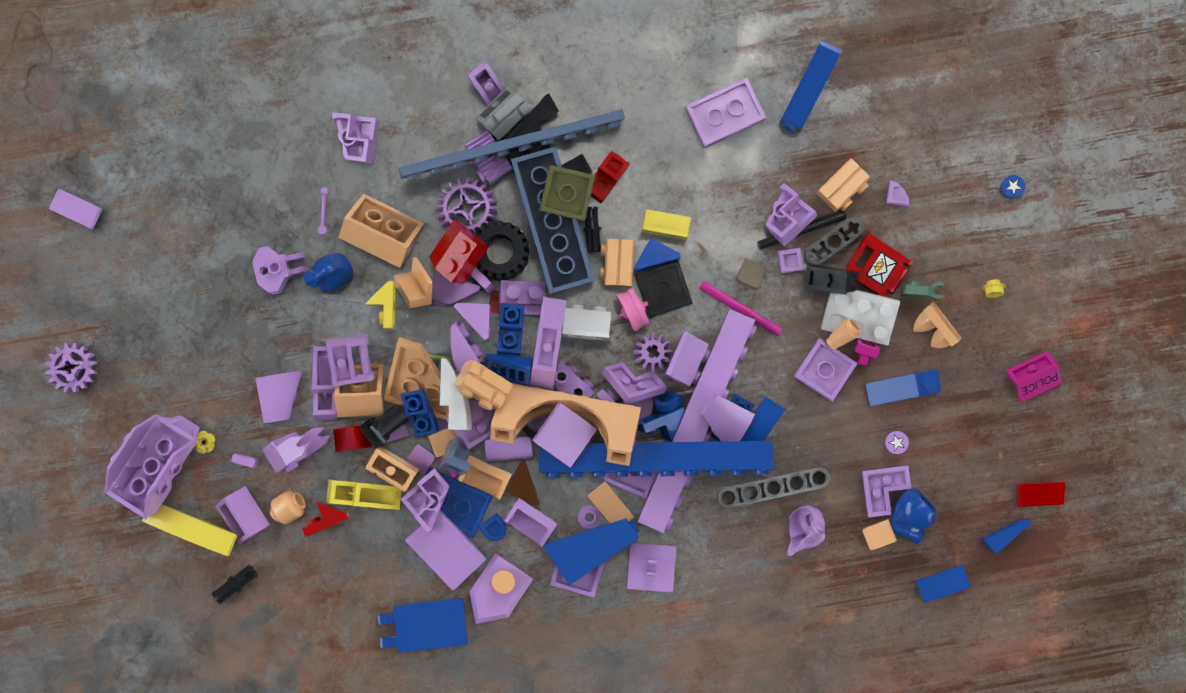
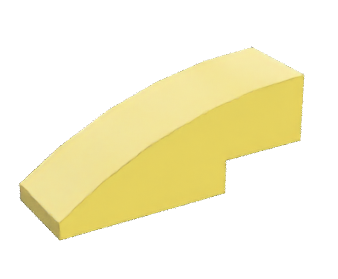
[326,479,402,510]

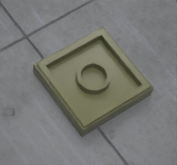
[539,165,595,221]

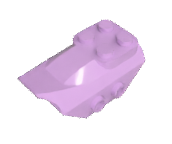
[104,414,200,519]

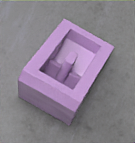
[453,303,491,342]

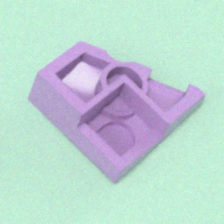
[332,112,380,164]
[766,183,817,247]
[255,370,303,424]
[700,393,755,441]
[400,468,450,533]

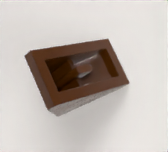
[506,460,541,506]

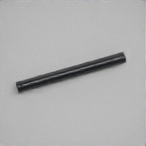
[757,210,847,250]

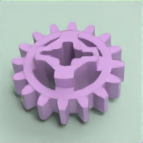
[45,343,97,393]

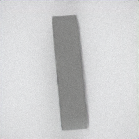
[717,468,830,508]

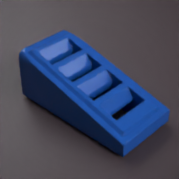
[485,353,532,386]
[980,519,1031,553]

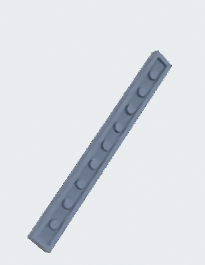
[399,109,625,181]

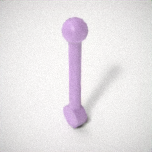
[317,187,329,235]

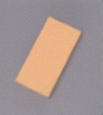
[587,481,634,523]

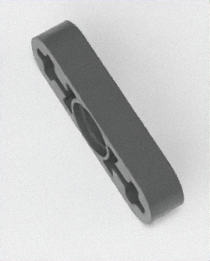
[805,218,864,266]

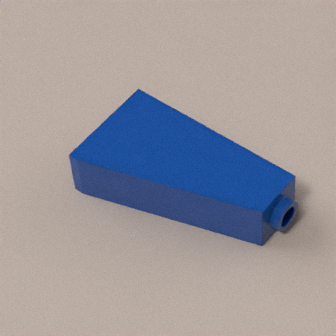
[780,40,842,133]
[543,518,640,585]

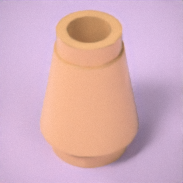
[826,318,861,350]

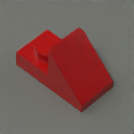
[302,501,351,537]

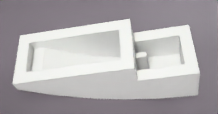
[440,358,472,430]

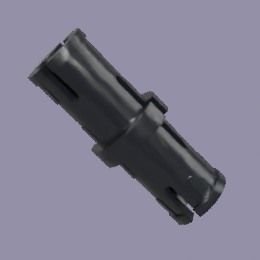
[212,564,258,604]

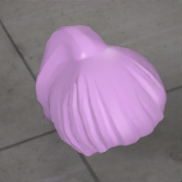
[787,505,825,556]

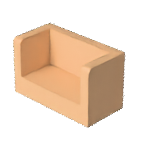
[458,455,513,500]

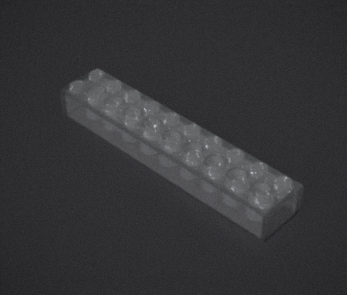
[312,293,540,366]

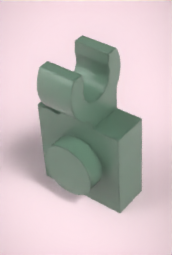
[901,281,944,300]

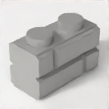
[476,86,531,141]

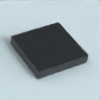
[635,260,693,318]

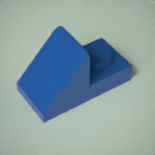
[637,406,685,441]

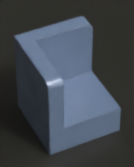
[440,438,470,475]

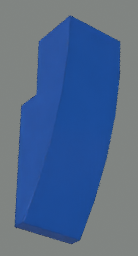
[740,397,785,441]

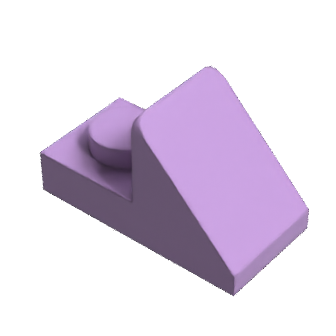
[467,61,504,106]

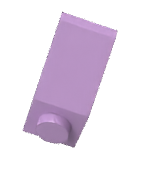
[432,272,482,309]

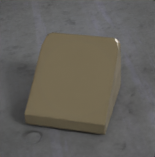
[736,258,765,289]

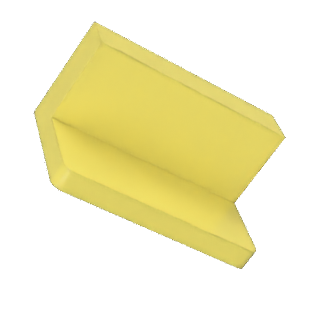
[642,209,691,241]

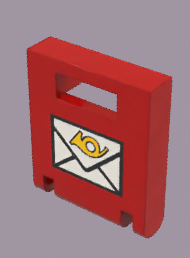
[844,233,913,298]

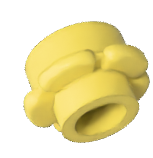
[983,279,1006,298]
[194,431,215,454]

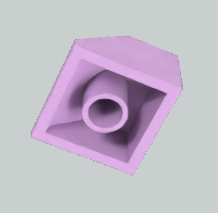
[664,331,710,387]

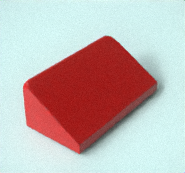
[1016,481,1066,507]

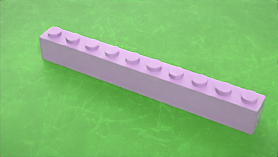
[637,309,757,533]

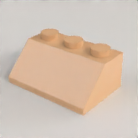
[338,193,424,268]

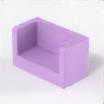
[504,498,558,547]

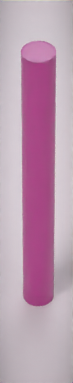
[699,281,782,336]

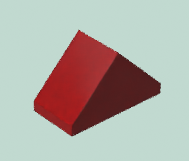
[333,425,372,452]

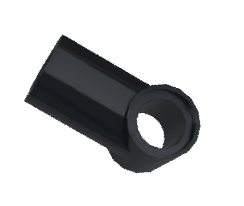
[360,403,409,448]

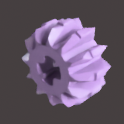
[633,332,672,372]

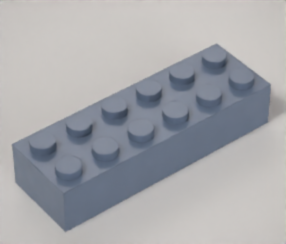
[511,147,594,294]

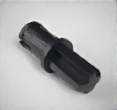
[583,206,602,253]

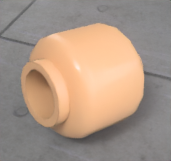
[270,490,306,525]

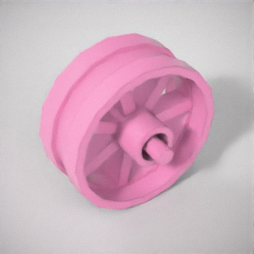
[616,288,650,332]

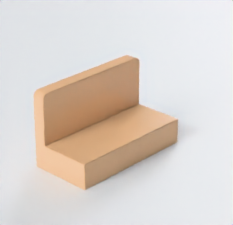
[394,257,432,309]

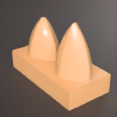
[913,301,962,348]

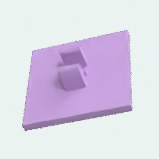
[627,543,677,593]

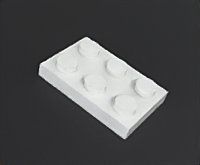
[821,290,900,346]

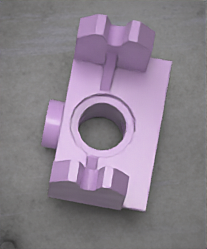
[262,426,330,474]

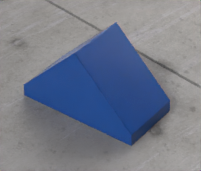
[635,238,681,272]

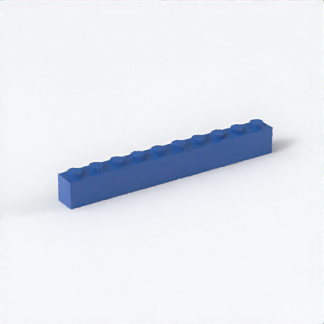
[539,441,774,478]

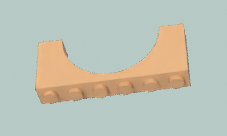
[490,383,641,466]

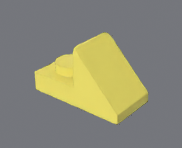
[365,281,396,330]

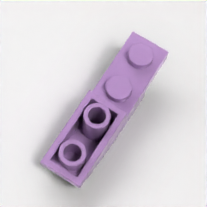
[450,319,493,412]

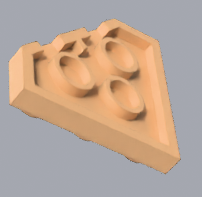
[383,337,449,420]

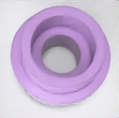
[578,505,601,529]

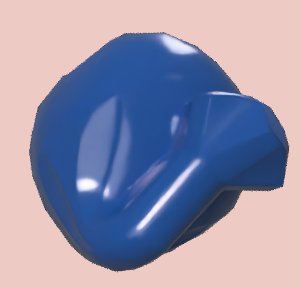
[304,253,354,292]
[890,489,936,545]

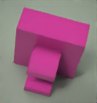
[854,338,880,366]

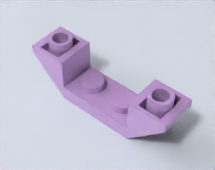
[529,297,566,391]

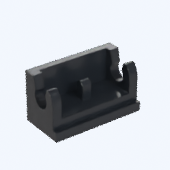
[804,266,860,295]

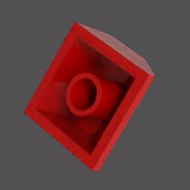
[429,219,489,284]

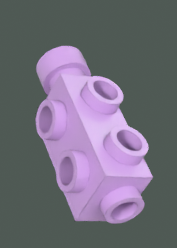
[553,361,595,399]

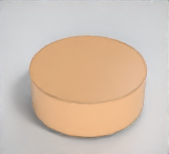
[492,570,515,594]

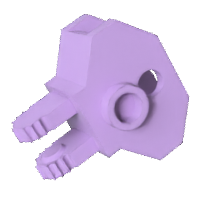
[252,246,308,295]

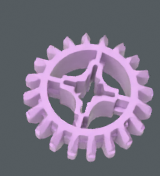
[436,177,498,234]

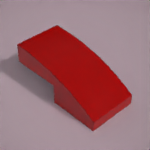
[591,150,630,203]

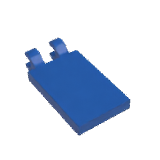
[377,598,468,653]

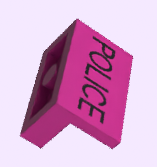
[1006,351,1062,403]

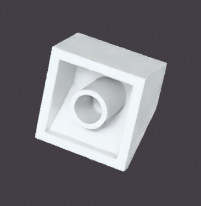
[562,304,611,341]

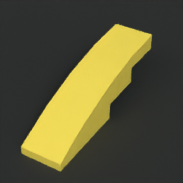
[142,504,237,556]

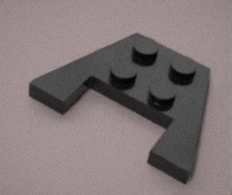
[505,93,592,174]

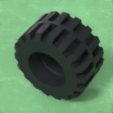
[475,221,529,281]

